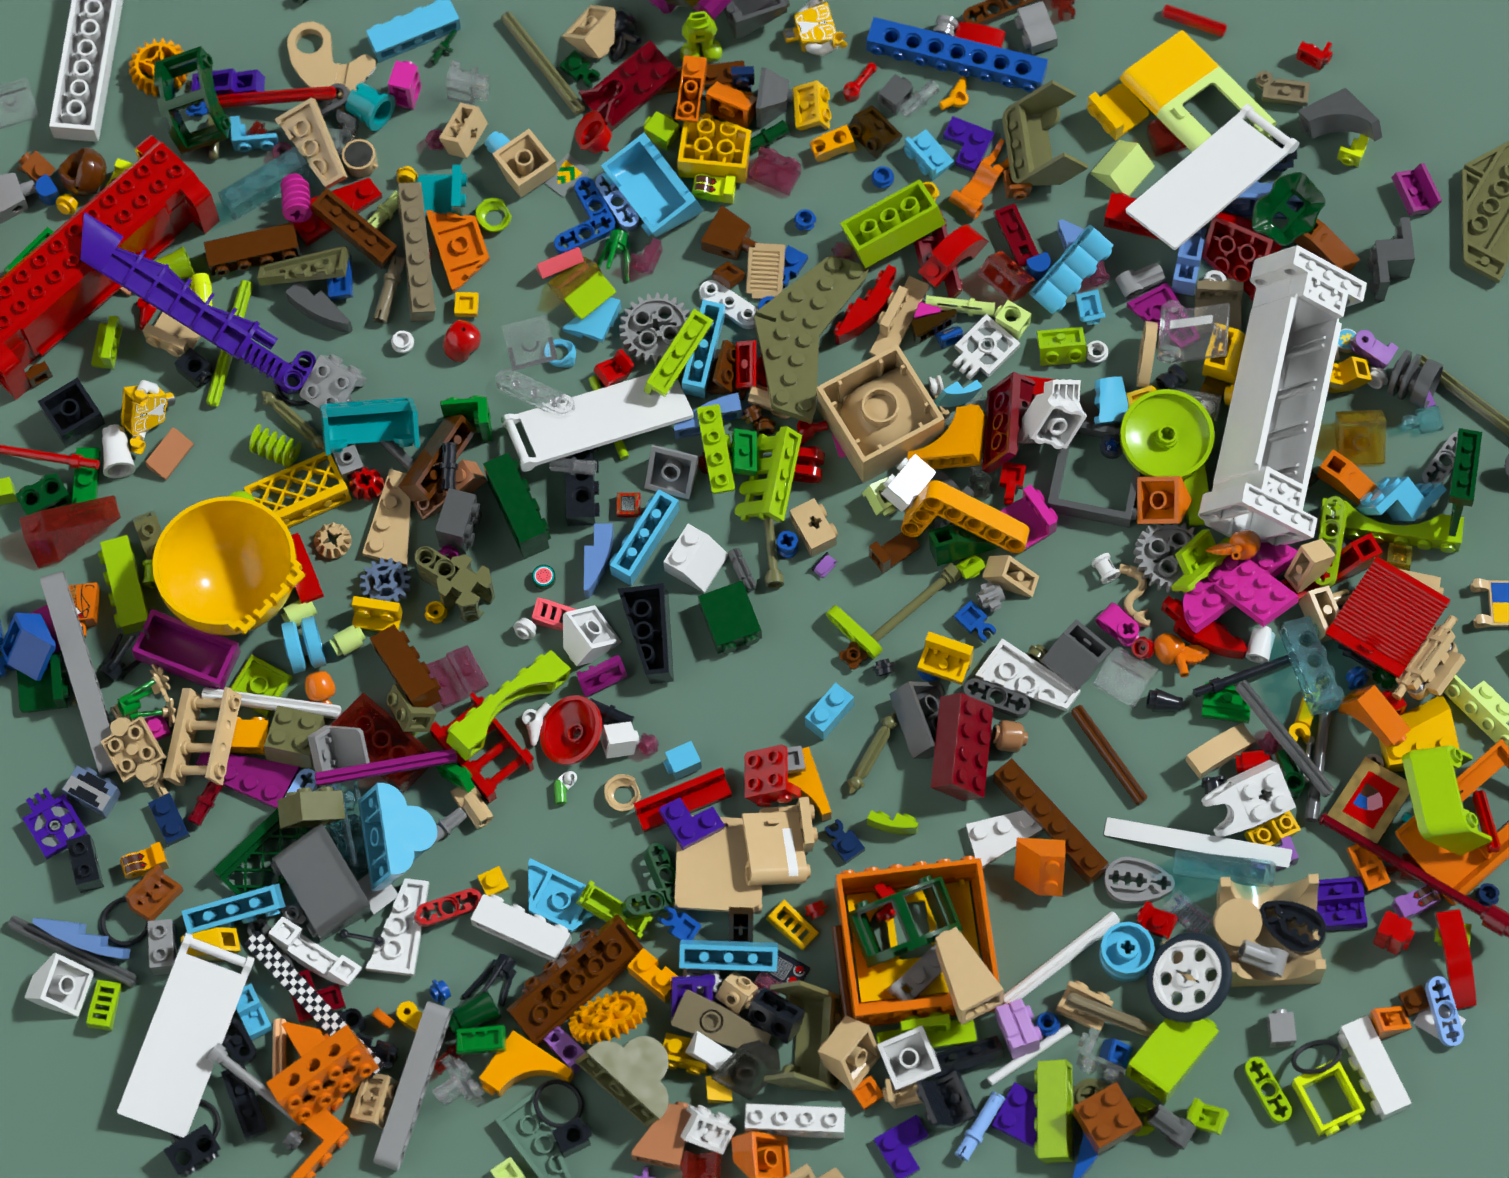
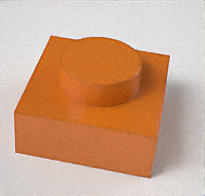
[850,1075,884,1110]

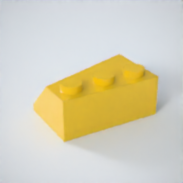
[677,113,751,183]
[1378,694,1460,773]

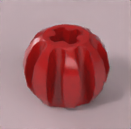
[349,467,384,502]

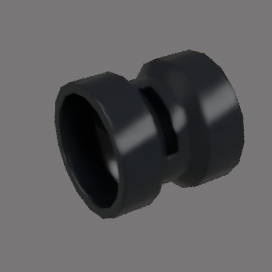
[1156,364,1188,390]

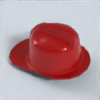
[575,111,612,154]

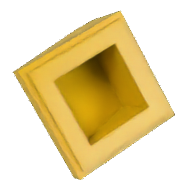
[706,1076,732,1104]

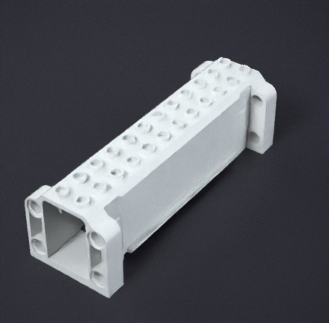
[1198,245,1367,546]

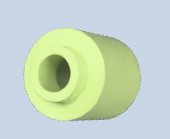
[281,600,318,627]
[329,625,366,656]

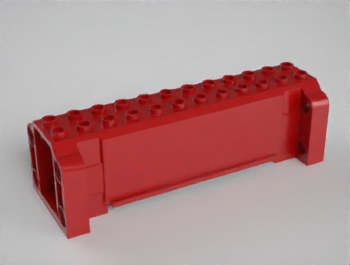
[0,135,220,400]

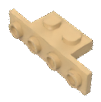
[870,276,929,356]

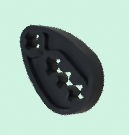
[1259,900,1327,954]

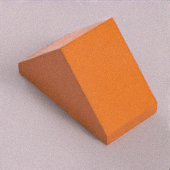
[1368,1006,1412,1040]

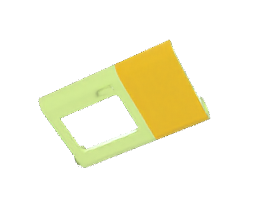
[1119,30,1277,152]

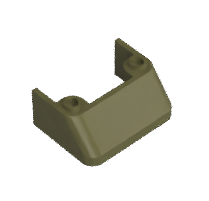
[1002,80,1088,186]
[764,980,843,1091]

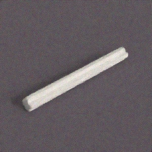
[202,687,342,719]
[1004,911,1120,1004]

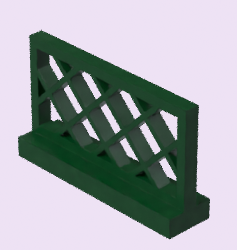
[1448,428,1482,537]
[213,808,309,895]

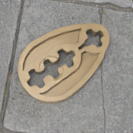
[1136,321,1158,388]

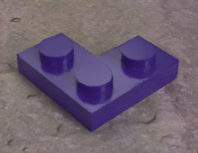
[943,116,994,173]
[659,797,725,850]
[874,1115,929,1178]

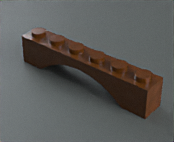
[993,758,1109,886]

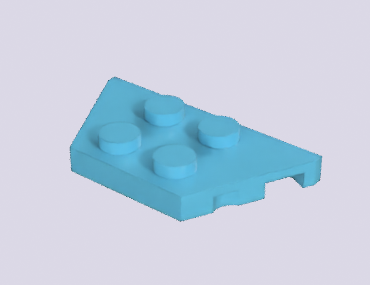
[528,858,595,933]

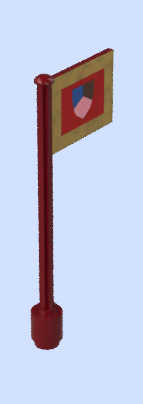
[1319,756,1509,938]

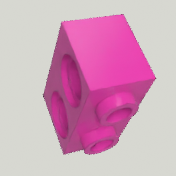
[388,61,422,110]

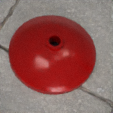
[540,695,602,765]

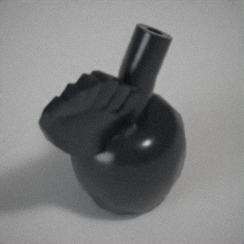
[611,8,642,62]

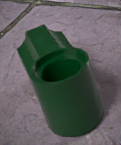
[1270,749,1305,800]

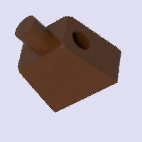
[701,206,758,260]

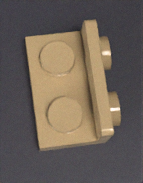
[350,1073,399,1129]

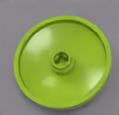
[1120,389,1215,479]

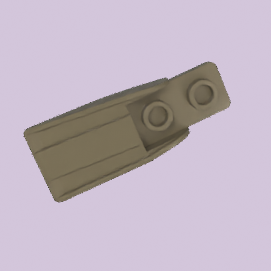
[671,990,771,1056]

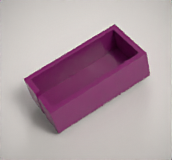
[132,609,241,690]

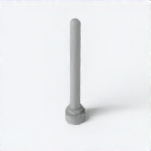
[206,1042,303,1126]

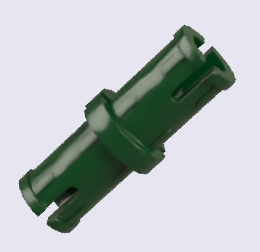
[749,120,790,154]

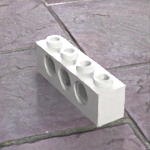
[745,1104,845,1139]

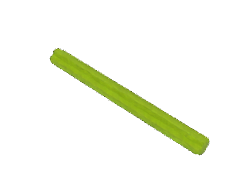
[206,280,253,407]

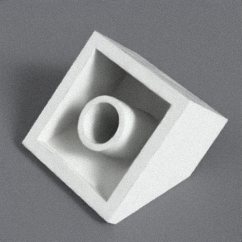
[663,524,729,593]

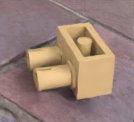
[1299,585,1350,644]

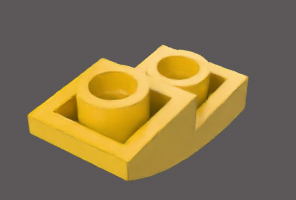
[1244,810,1301,846]

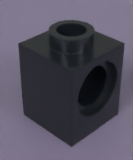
[174,347,213,389]
[553,1118,592,1158]

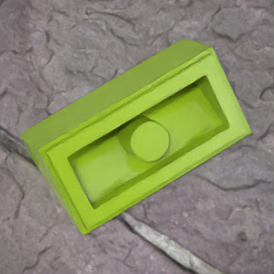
[564,271,616,319]

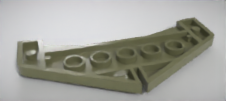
[1461,141,1509,284]
[754,256,870,424]

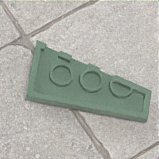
[496,1091,571,1178]

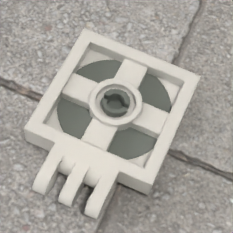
[952,314,1020,380]

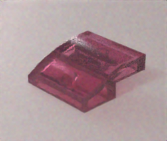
[426,645,489,708]

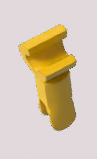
[1288,686,1321,743]

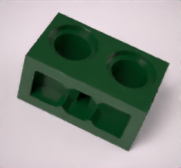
[15,472,72,525]

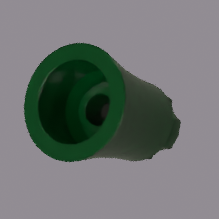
[449,990,501,1035]

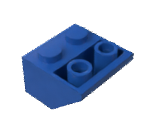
[0,613,56,681]

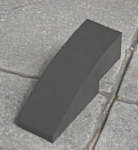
[285,282,353,333]

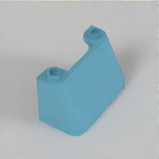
[601,133,704,237]

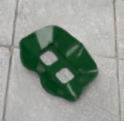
[1252,172,1326,246]

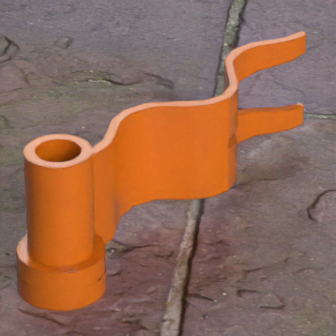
[949,138,1009,219]

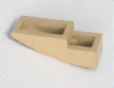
[1185,723,1257,779]

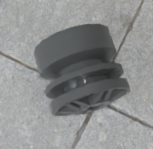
[1387,349,1444,409]

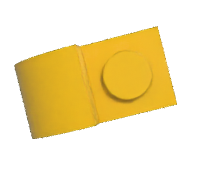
[1328,356,1372,393]

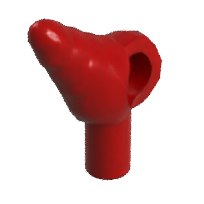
[137,298,157,330]
[797,420,828,447]

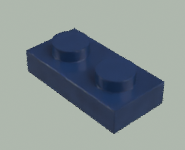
[148,793,190,847]

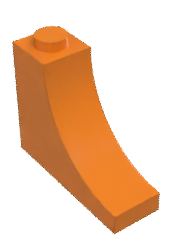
[1335,685,1411,747]

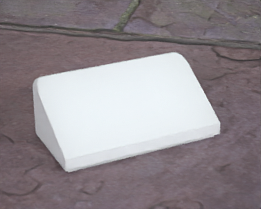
[685,1031,735,1077]

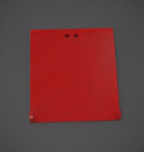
[1325,556,1451,678]

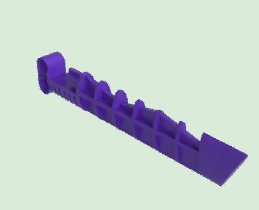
[80,213,316,394]

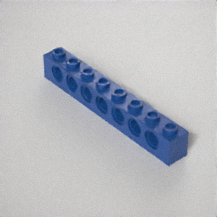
[866,17,1048,93]

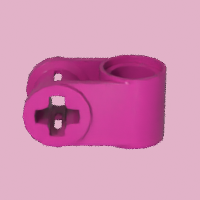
[1095,602,1139,647]

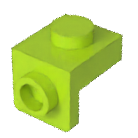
[1186,1098,1229,1135]

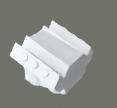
[1017,379,1087,449]

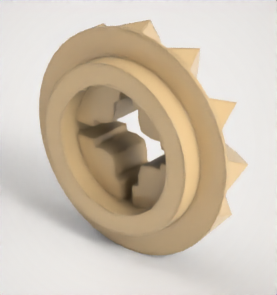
[314,522,352,559]

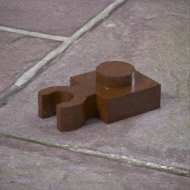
[1398,982,1444,1018]

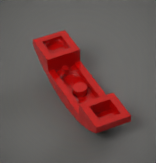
[1435,909,1476,1009]

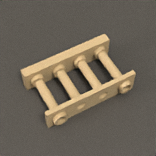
[163,687,242,786]

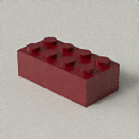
[931,693,993,801]

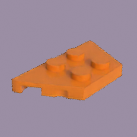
[426,210,490,293]

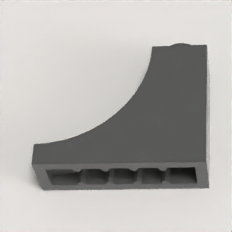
[1298,88,1383,141]

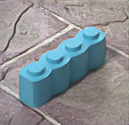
[1029,225,1113,314]

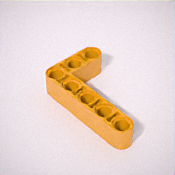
[901,480,1029,553]

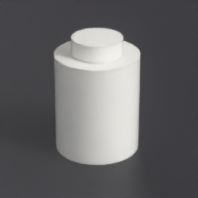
[1245,626,1276,664]

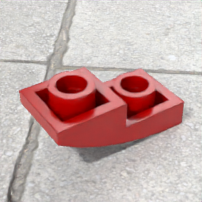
[954,22,1006,48]

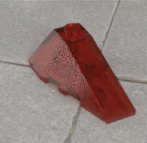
[19,495,121,569]

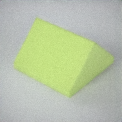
[1091,140,1155,197]

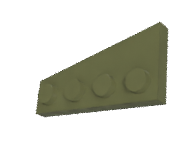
[257,246,349,286]

